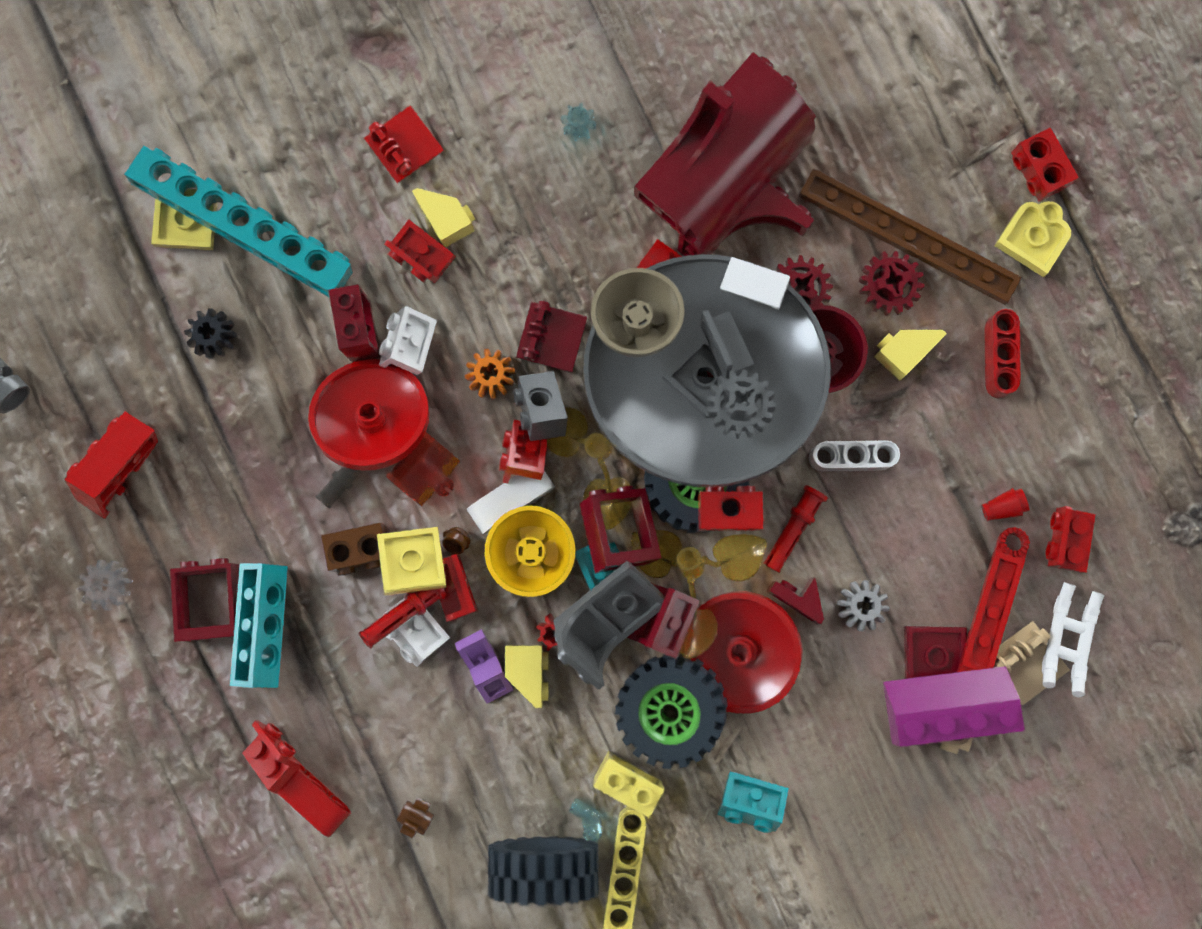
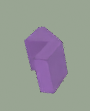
[455,629,514,704]

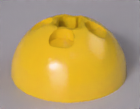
[485,506,575,597]

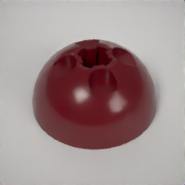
[810,305,868,393]

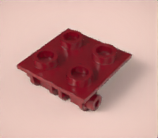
[516,301,588,373]

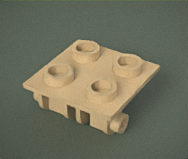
[994,621,1070,706]

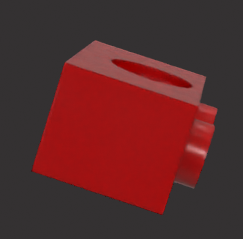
[698,486,763,531]

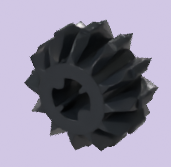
[184,308,237,359]

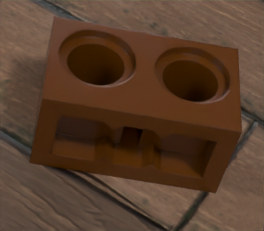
[321,523,387,576]

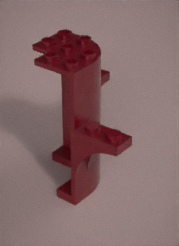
[634,52,816,256]

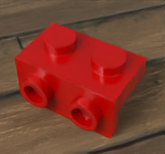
[384,219,456,284]

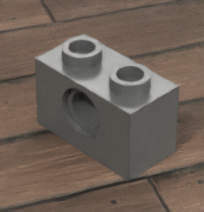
[513,371,568,441]

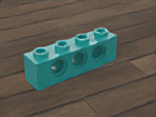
[230,563,288,688]

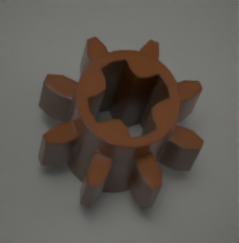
[396,797,434,839]

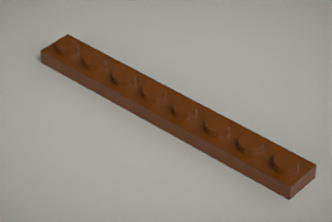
[799,168,1022,305]

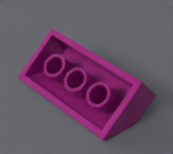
[883,666,1025,747]

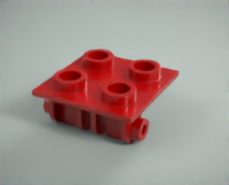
[364,105,444,184]

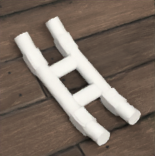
[1042,582,1105,697]

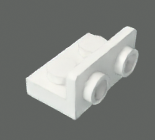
[379,306,437,375]
[383,597,450,667]

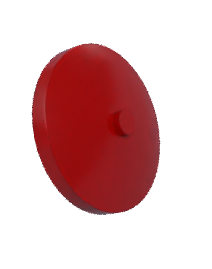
[308,359,430,471]
[680,591,803,714]

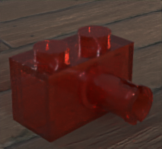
[386,432,460,507]

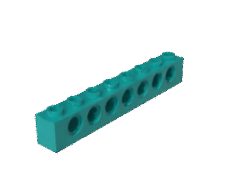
[124,145,353,298]

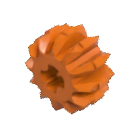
[465,349,516,399]

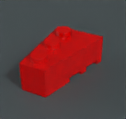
[65,411,158,519]

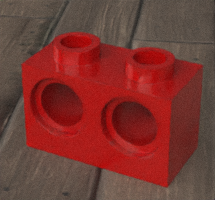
[1011,127,1079,202]

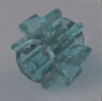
[561,102,596,142]

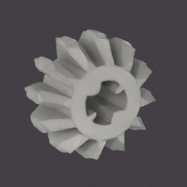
[837,580,890,632]

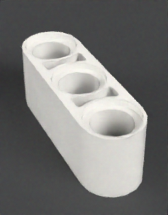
[809,440,900,471]
[467,471,555,534]

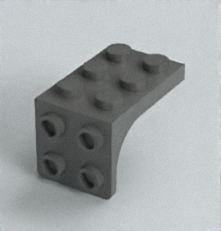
[553,561,665,690]

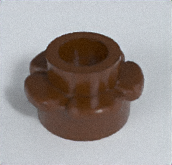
[442,527,471,554]

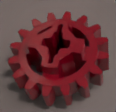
[858,251,925,316]
[776,255,833,307]

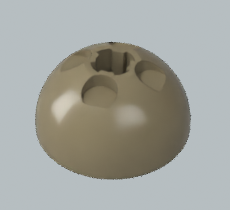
[591,268,684,358]

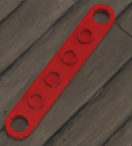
[957,527,1030,672]

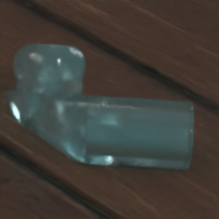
[568,798,603,843]

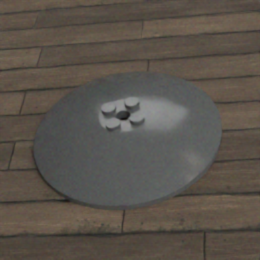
[584,254,830,487]

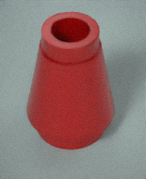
[981,488,1030,522]

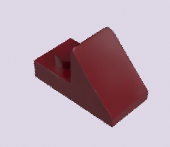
[766,577,824,625]

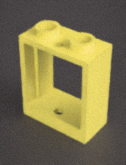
[593,751,664,818]

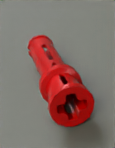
[763,485,829,573]
[359,588,447,649]

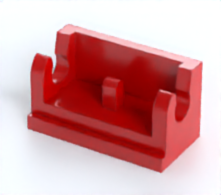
[439,554,478,622]

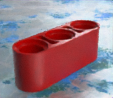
[985,309,1021,398]
[277,761,351,837]

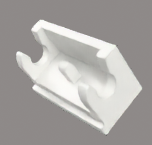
[720,257,790,310]

